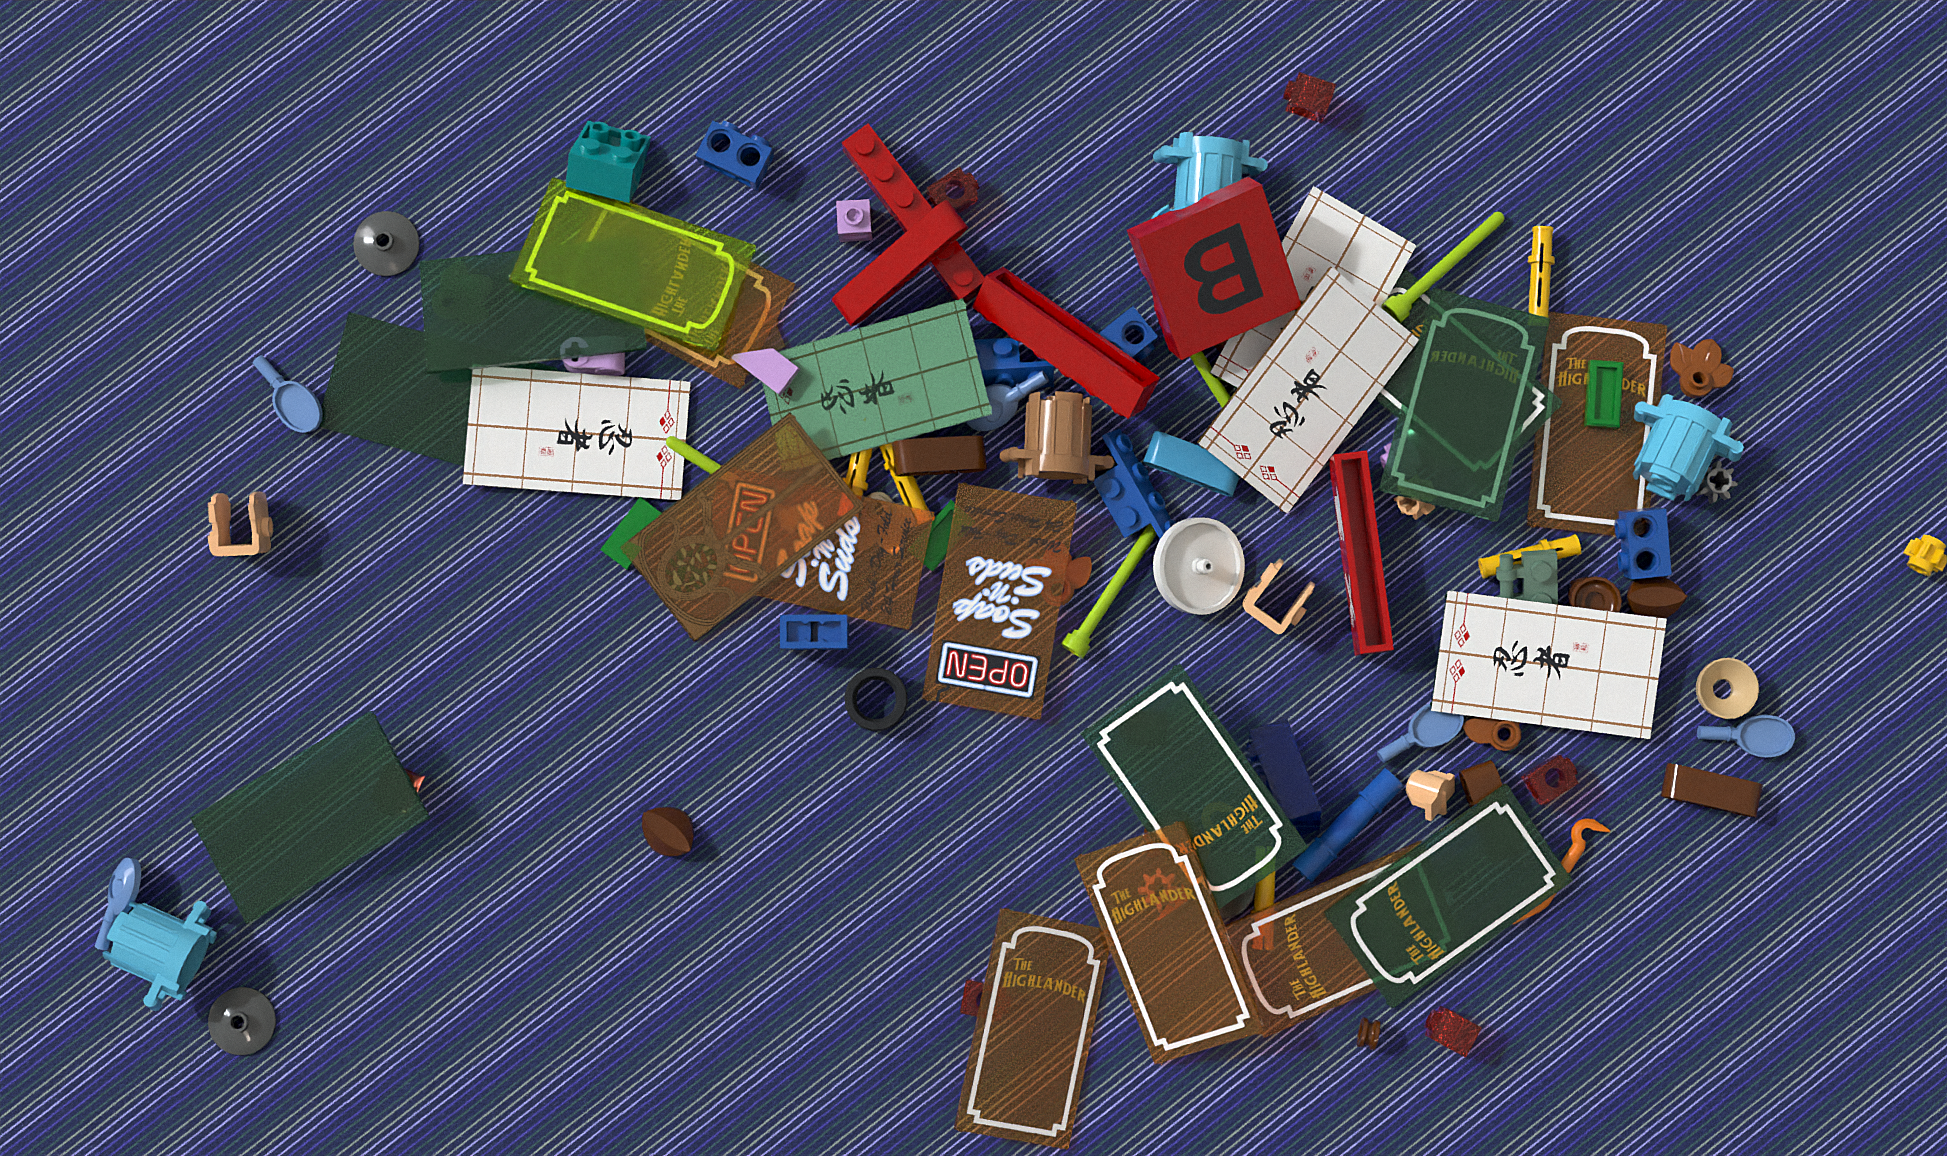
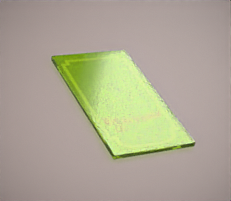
[509,177,756,351]

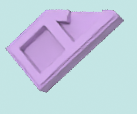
[731,348,801,396]

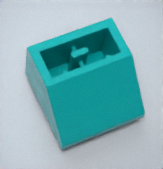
[566,121,651,203]

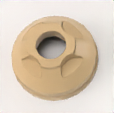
[1696,658,1759,719]

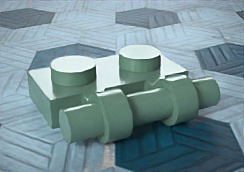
[1496,549,1558,605]

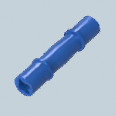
[1292,768,1404,883]

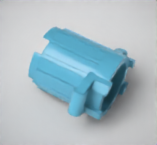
[1153,132,1268,209]
[1633,394,1744,501]
[103,901,217,1011]

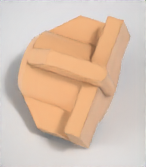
[1406,770,1455,821]

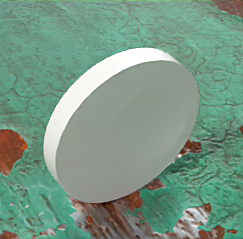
[1153,518,1245,614]

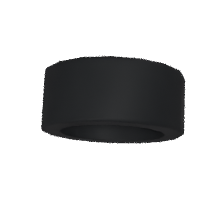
[844,667,908,731]

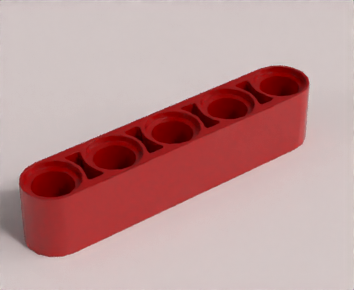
[831,200,968,327]

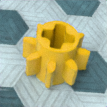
[1903,535,1947,576]

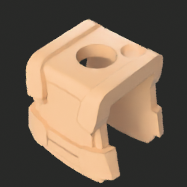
[208,491,273,556]
[1243,559,1315,634]

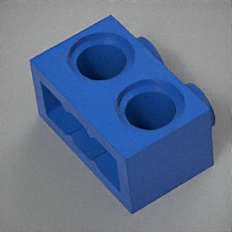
[695,120,774,191]
[1098,306,1158,361]
[1614,507,1672,579]
[780,615,849,650]

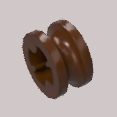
[1357,1017,1380,1051]

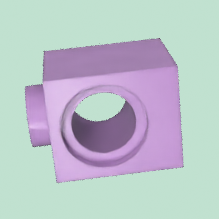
[836,199,872,242]

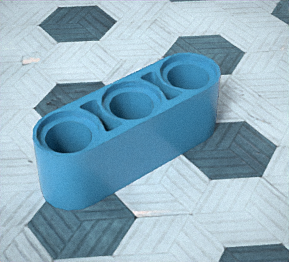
[1143,431,1240,497]

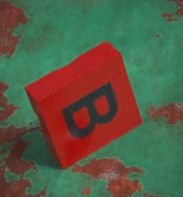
[1127,177,1302,360]

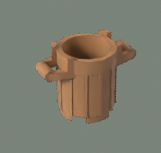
[1000,391,1114,484]

